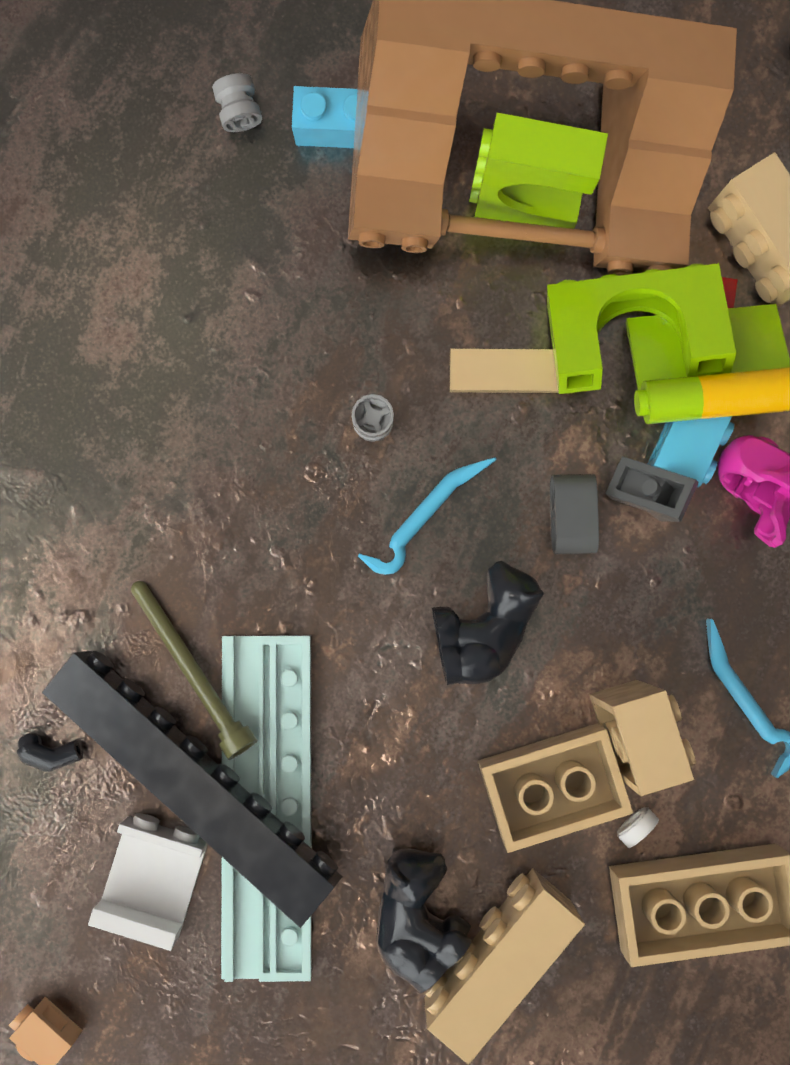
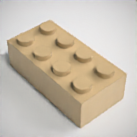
[609,844,790,967]
[424,868,585,1065]

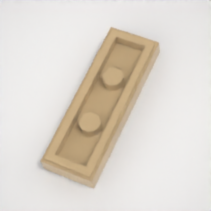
[450,349,558,393]

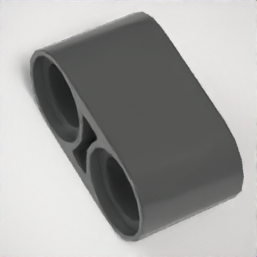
[550,474,599,554]

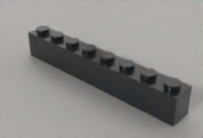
[42,651,343,928]

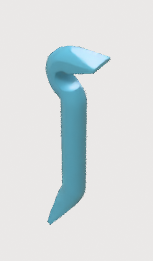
[358,457,497,575]
[706,619,790,778]

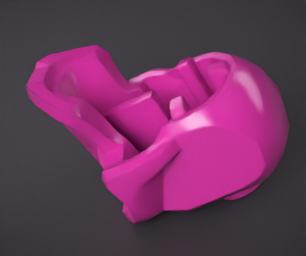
[717,435,790,548]

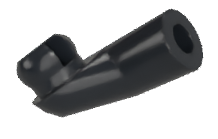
[16,733,83,772]

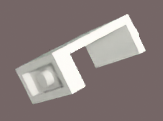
[88,813,208,951]

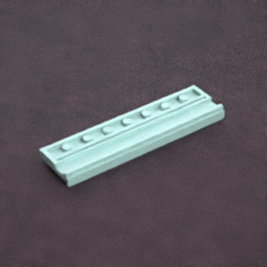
[221,635,312,982]

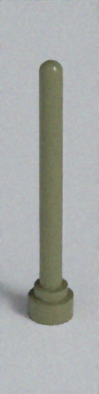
[131,581,258,760]

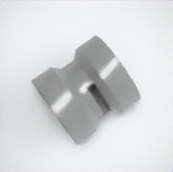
[212,73,263,132]
[351,394,394,442]

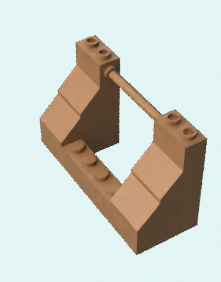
[348,0,737,276]

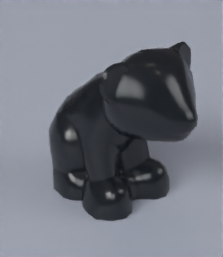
[432,560,544,685]
[376,848,472,993]

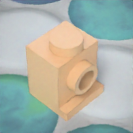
[9,997,83,1065]

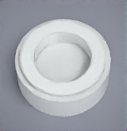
[617,807,659,848]

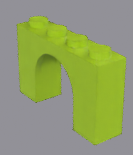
[469,113,608,229]
[547,263,737,394]

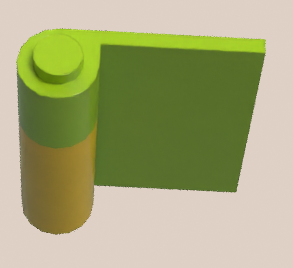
[625,304,790,424]

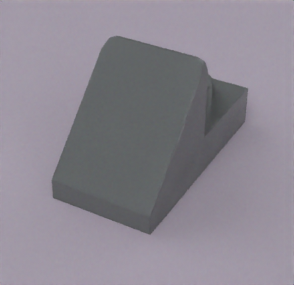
[605,456,699,522]

